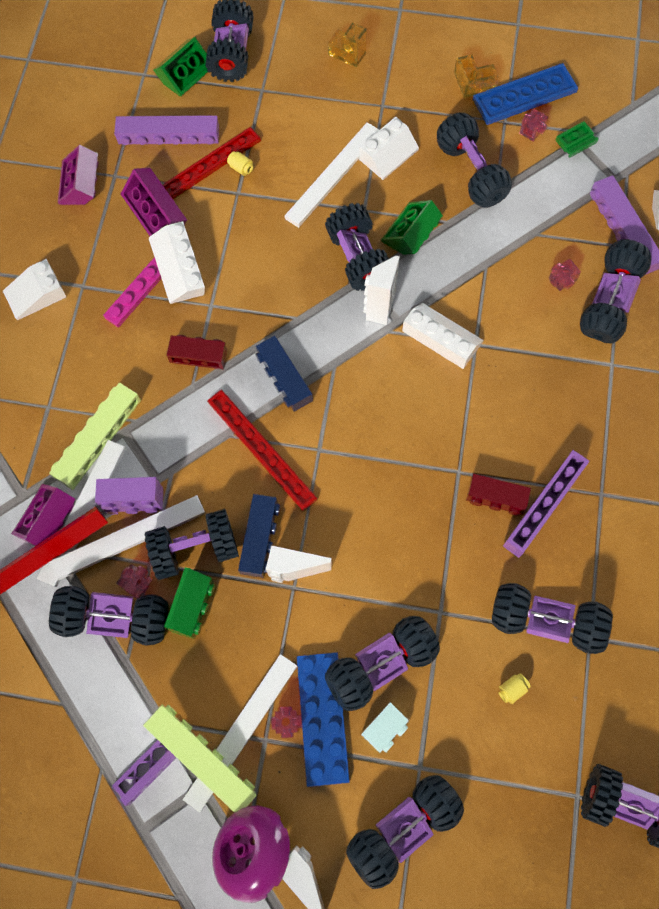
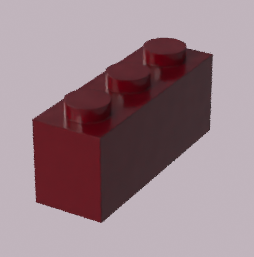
[166,335,227,370]
[466,473,531,516]

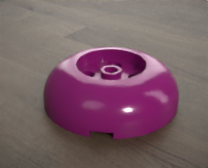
[212,806,290,903]

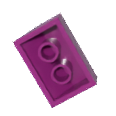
[58,144,98,205]
[11,484,76,546]

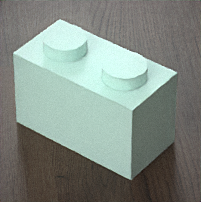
[361,703,409,753]

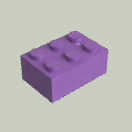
[95,477,163,515]

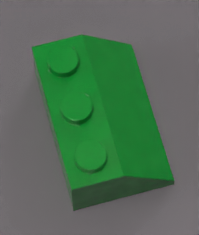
[153,37,208,96]
[381,200,443,255]
[164,567,215,639]

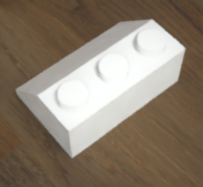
[359,117,419,180]

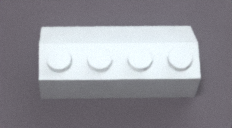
[149,222,205,304]
[363,256,400,325]
[402,303,484,369]

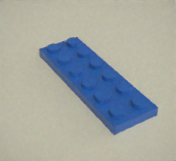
[473,63,578,125]
[297,652,350,787]

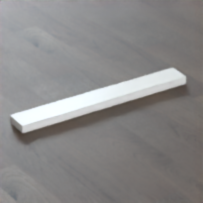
[285,123,379,228]
[37,440,126,587]
[50,495,205,580]
[183,654,298,812]

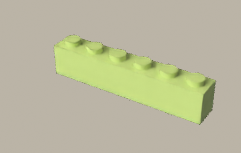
[49,383,141,490]
[143,704,257,812]

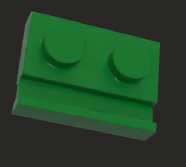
[555,121,599,158]

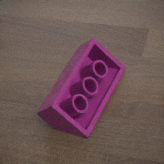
[121,168,187,236]

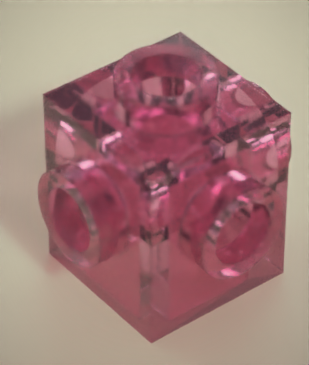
[519,109,548,142]
[549,259,581,291]
[116,564,152,599]
[271,706,302,738]

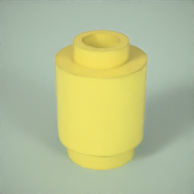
[227,151,253,176]
[499,673,531,704]

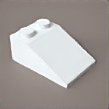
[3,259,66,320]
[266,546,332,583]
[282,845,325,909]

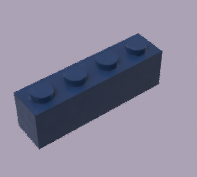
[255,336,313,412]
[238,494,280,578]

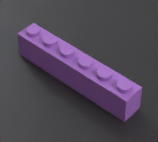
[114,116,219,145]
[590,175,659,275]
[503,450,589,558]

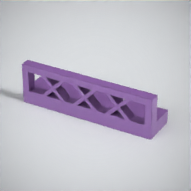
[112,740,177,806]

